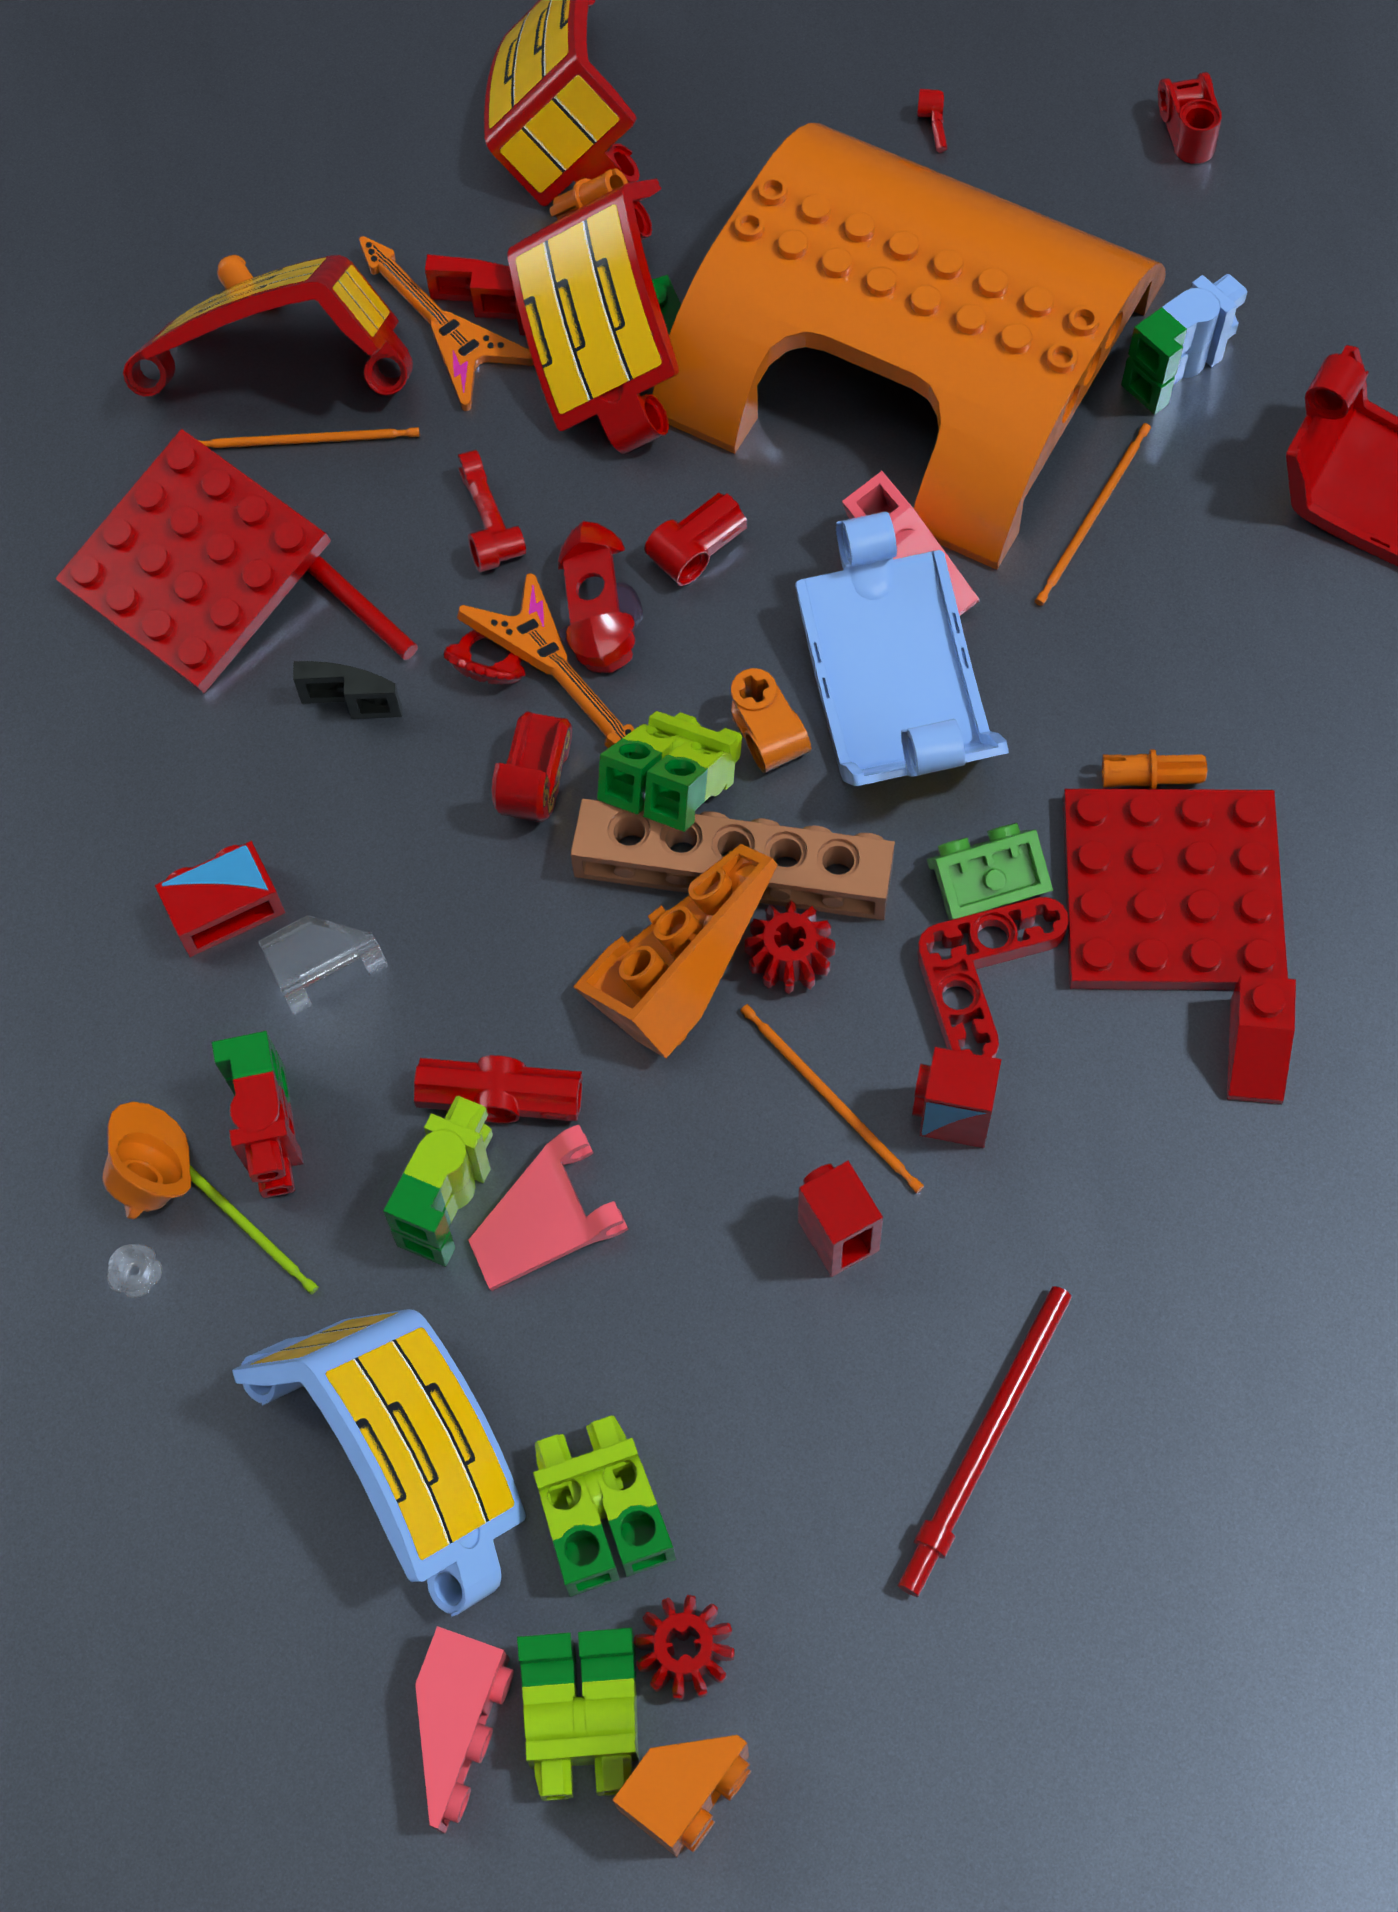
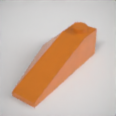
[573,844,778,1059]

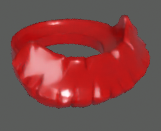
[443,630,526,684]

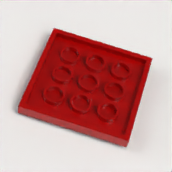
[55,429,331,694]
[1063,789,1288,990]

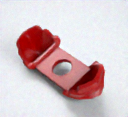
[558,521,635,673]

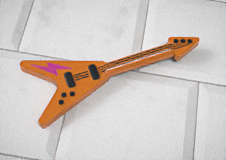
[359,236,534,411]
[457,573,635,748]

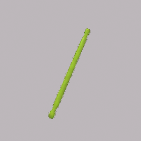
[190,1165,319,1295]

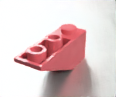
[842,471,979,616]
[415,1626,514,1834]

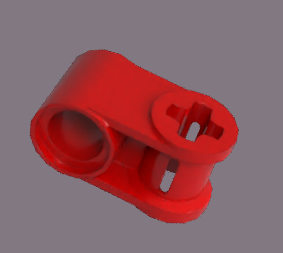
[1158,72,1222,164]

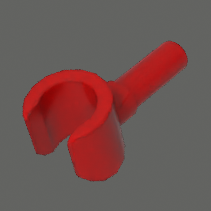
[917,89,948,153]

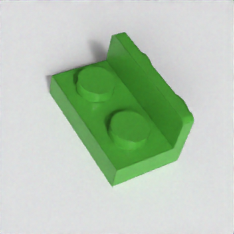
[927,823,1053,920]

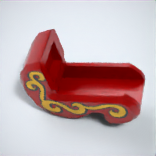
[492,711,572,823]

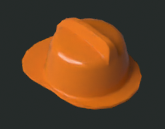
[102,1102,191,1220]

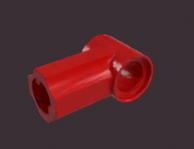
[644,493,747,586]

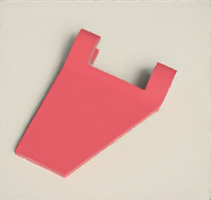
[468,1125,628,1291]

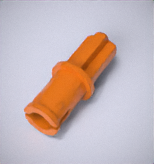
[549,169,628,220]
[1102,749,1208,789]

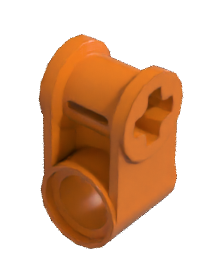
[731,668,812,773]

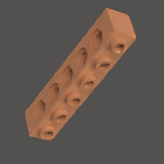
[571,799,895,920]

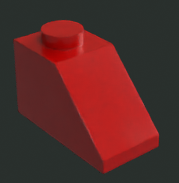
[1227,974,1296,1105]

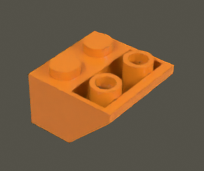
[612,1735,751,1857]

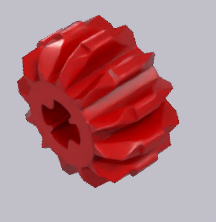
[745,900,836,994]
[634,1595,735,1701]

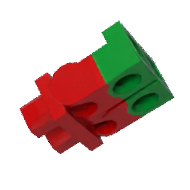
[212,1031,304,1198]

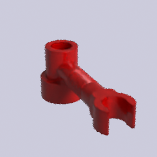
[458,450,526,572]

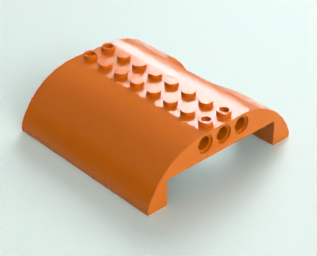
[652,123,1166,570]

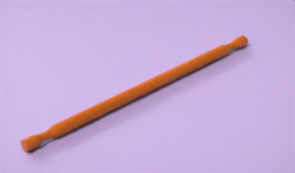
[1035,423,1151,606]
[198,427,420,448]
[740,1004,924,1194]

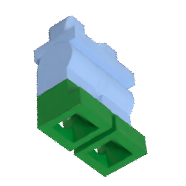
[1121,274,1248,415]

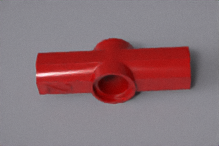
[414,1055,583,1123]

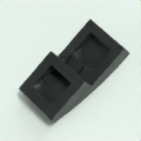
[293,661,402,719]

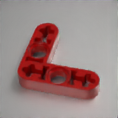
[917,897,1069,1058]

